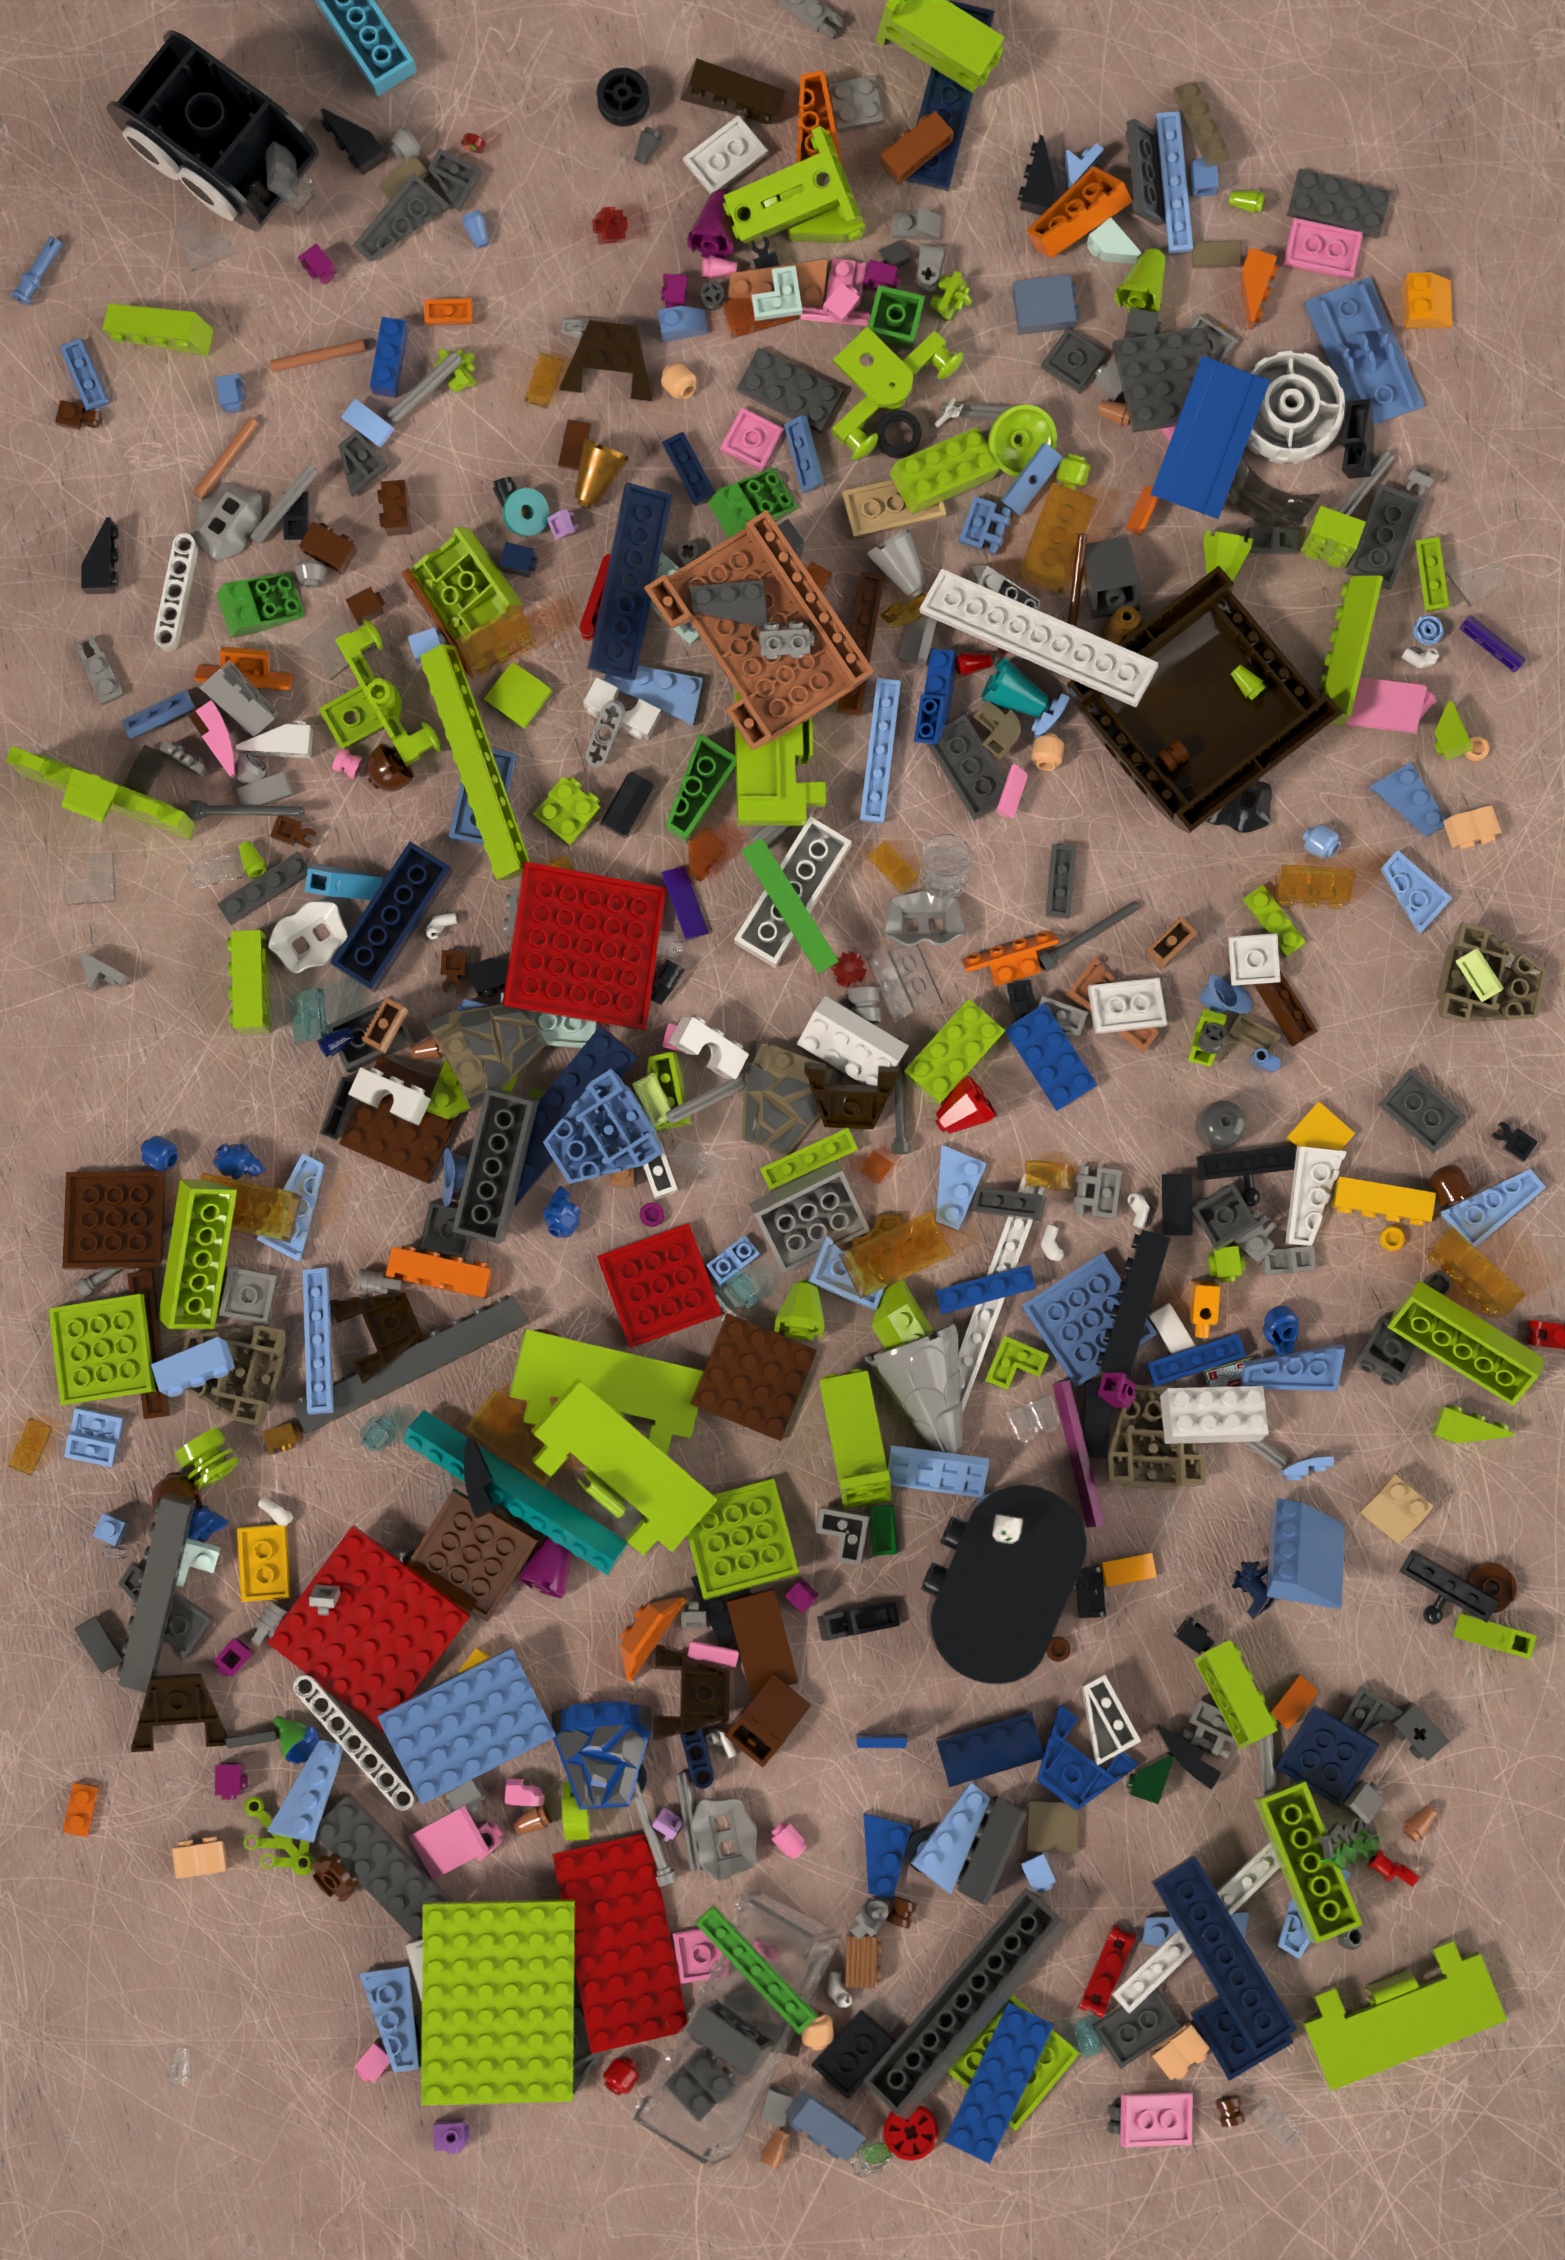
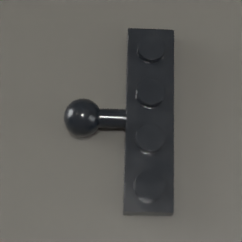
[1196,1145,1296,1207]
[1399,1549,1500,1625]

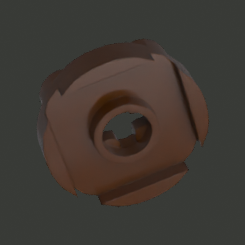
[1467,1563,1517,1613]
[311,1854,358,1902]

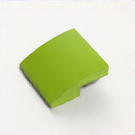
[483,662,553,729]

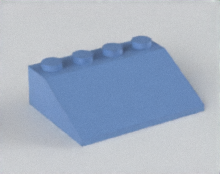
[1266,1498,1345,1609]

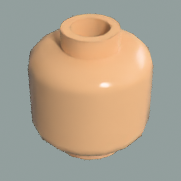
[661,363,696,399]
[1031,733,1064,771]
[801,2010,834,2050]

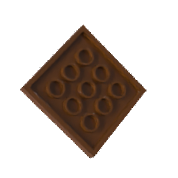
[339,1057,460,1184]
[62,1171,165,1270]
[690,1313,817,1441]
[407,1488,539,1621]

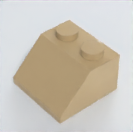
[1360,1474,1434,1544]

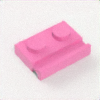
[825,258,866,311]

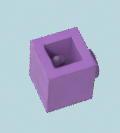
[433,2118,471,2154]

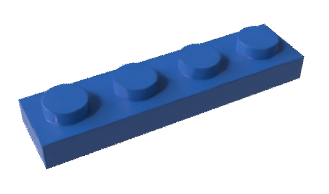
[935,1265,1036,1314]
[1145,1333,1246,1387]

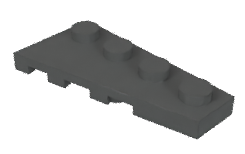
[352,173,450,262]
[118,1562,214,1659]

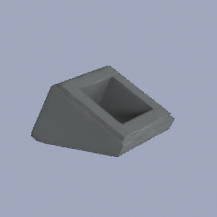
[879,240,911,267]

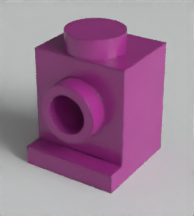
[298,243,337,284]
[863,259,900,292]
[661,273,688,308]
[1098,1372,1136,1408]
[785,1578,819,1613]
[213,1637,255,1677]

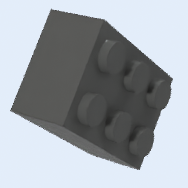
[326,995,416,1073]
[686,1999,777,2076]

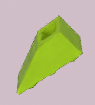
[1431,1404,1515,1444]
[1453,1613,1537,1660]

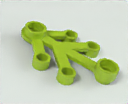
[244,1796,315,1876]

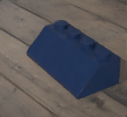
[935,1710,1043,1787]

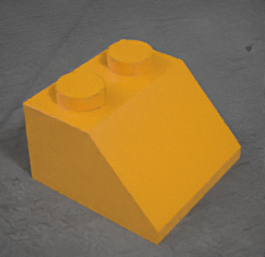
[1402,272,1452,329]

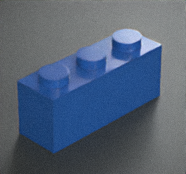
[370,317,408,398]

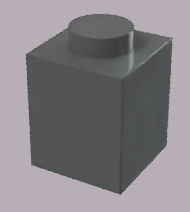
[1124,308,1161,339]

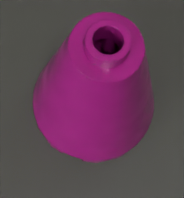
[687,190,734,259]
[518,1536,573,1599]

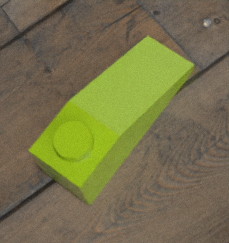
[789,207,866,243]

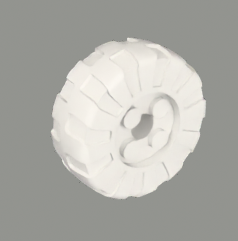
[1246,351,1345,464]

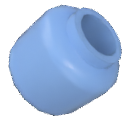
[1303,824,1340,860]

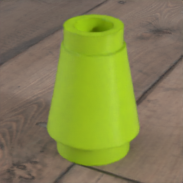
[1229,190,1265,214]
[1230,664,1266,700]
[238,841,267,879]

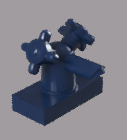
[1231,1561,1277,1619]

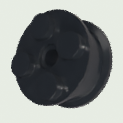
[596,68,649,127]

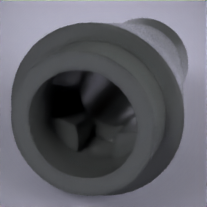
[633,127,663,165]

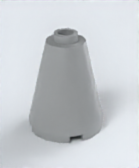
[867,527,927,597]

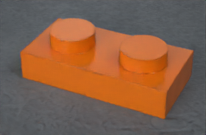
[424,298,473,326]
[63,1782,99,1837]

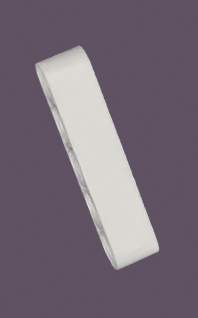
[154,533,198,652]

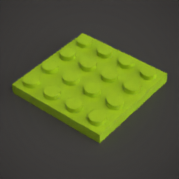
[48,1294,156,1406]
[687,1478,800,1600]
[948,1994,1080,2131]

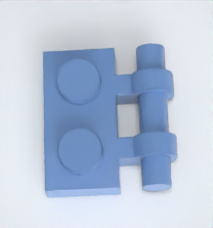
[958,496,1012,556]

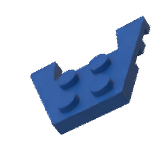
[1036,1705,1139,1811]

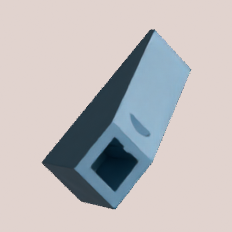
[304,863,384,900]

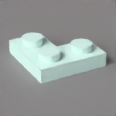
[751,266,802,321]
[176,1538,221,1587]

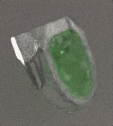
[851,2141,895,2178]

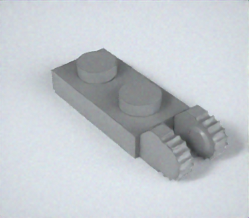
[779,0,845,39]
[74,636,124,705]

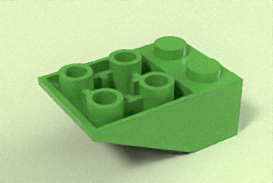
[708,467,798,538]
[216,572,305,638]

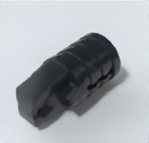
[651,959,685,1005]

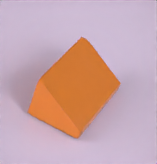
[1126,486,1159,536]

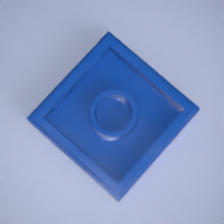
[856,1734,907,1748]

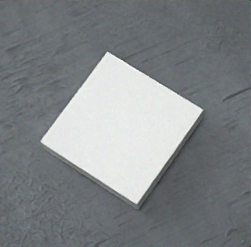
[1228,933,1281,986]

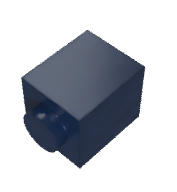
[500,542,538,578]

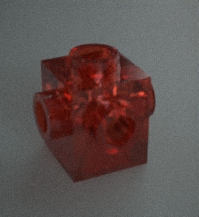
[592,206,628,245]
[830,951,867,988]

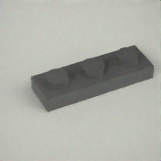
[1045,844,1076,919]
[972,1187,1046,1221]

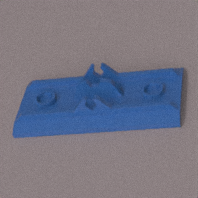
[1150,355,1270,519]

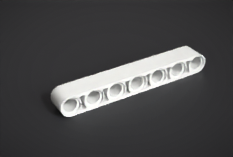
[293,1674,417,1810]

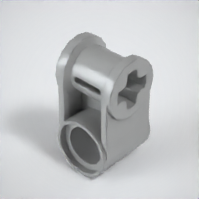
[917,243,945,293]

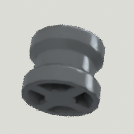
[701,281,724,311]
[1198,1023,1227,1054]

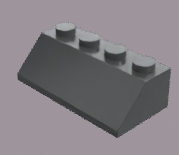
[956,1796,1027,1906]

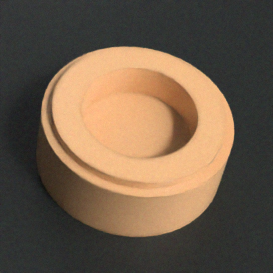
[1464,736,1489,762]

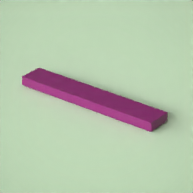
[1052,1380,1104,1528]

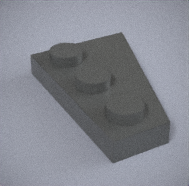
[690,580,767,627]

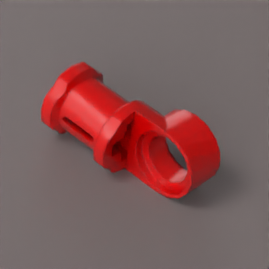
[1367,1849,1420,1887]

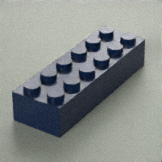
[330,841,453,993]

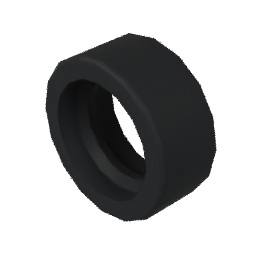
[876,410,922,459]

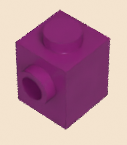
[215,1763,248,1800]

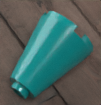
[981,658,1050,717]

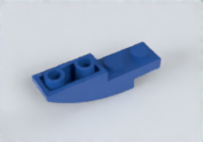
[914,648,956,745]

